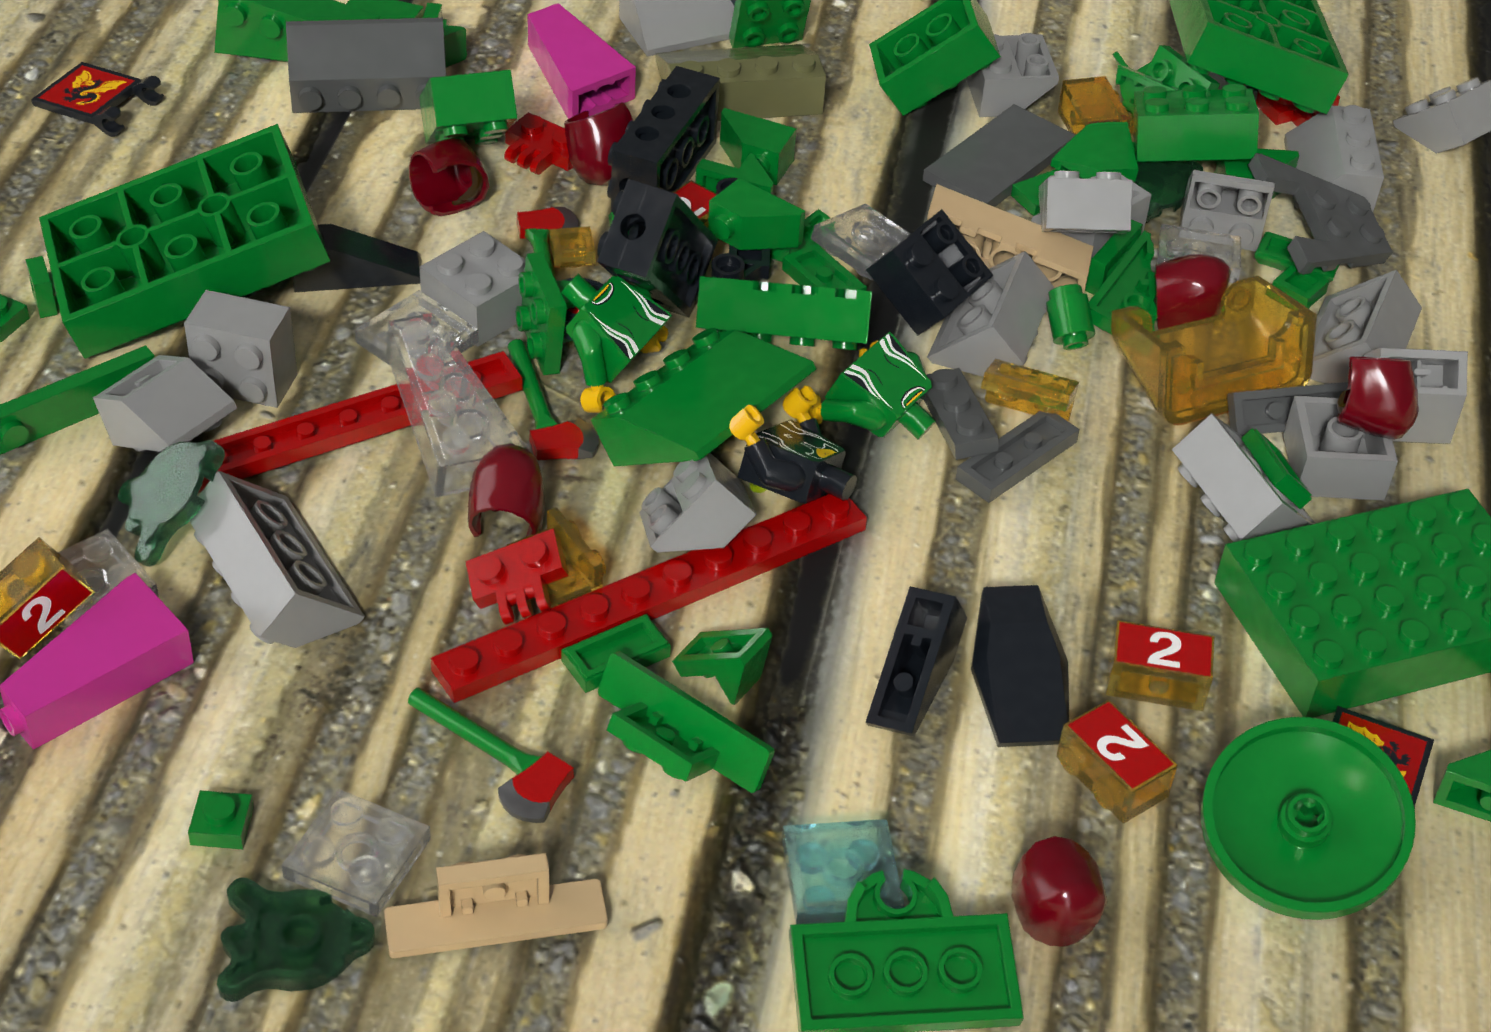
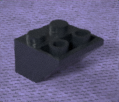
[866,209,993,336]

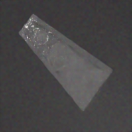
[386,313,529,497]

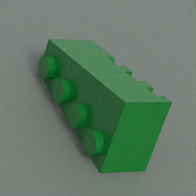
[214,0,380,62]
[695,276,872,350]

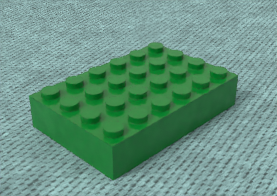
[1169,0,1349,114]
[39,124,330,359]
[1214,489,1491,718]

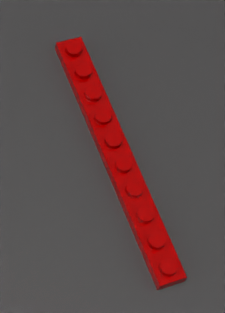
[431,494,867,703]

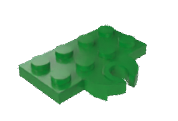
[789,869,1024,1032]

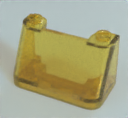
[1111,275,1317,425]

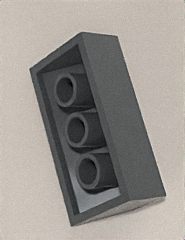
[286,18,446,113]

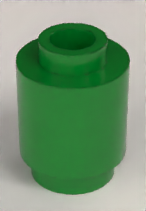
[1046,284,1095,350]

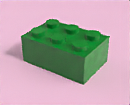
[869,0,1001,116]
[419,70,517,145]
[1133,84,1259,162]

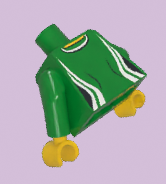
[561,273,672,413]
[797,331,936,440]

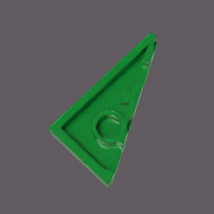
[1089,230,1159,357]

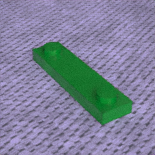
[0,345,155,455]

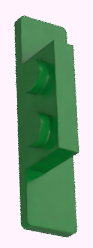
[598,651,775,793]

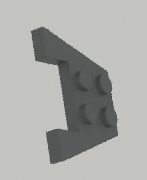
[1248,153,1393,274]

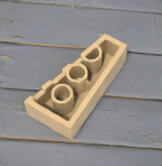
[927,184,1094,293]

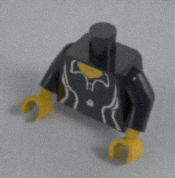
[729,386,857,503]

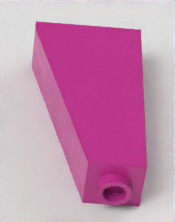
[527,3,636,119]
[0,573,194,750]

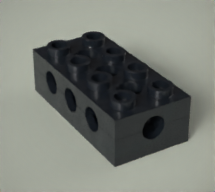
[607,66,720,212]
[597,179,718,318]

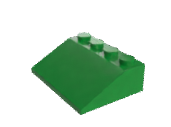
[591,328,816,466]

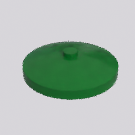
[1201,717,1416,920]

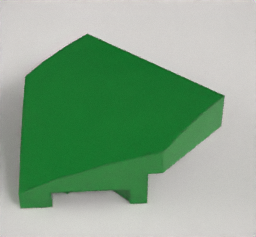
[1050,122,1139,182]

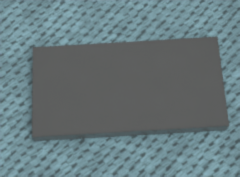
[923,104,1075,207]

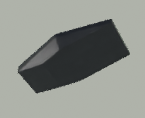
[971,585,1070,747]

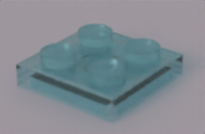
[782,819,905,924]

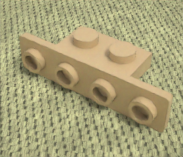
[384,853,608,958]

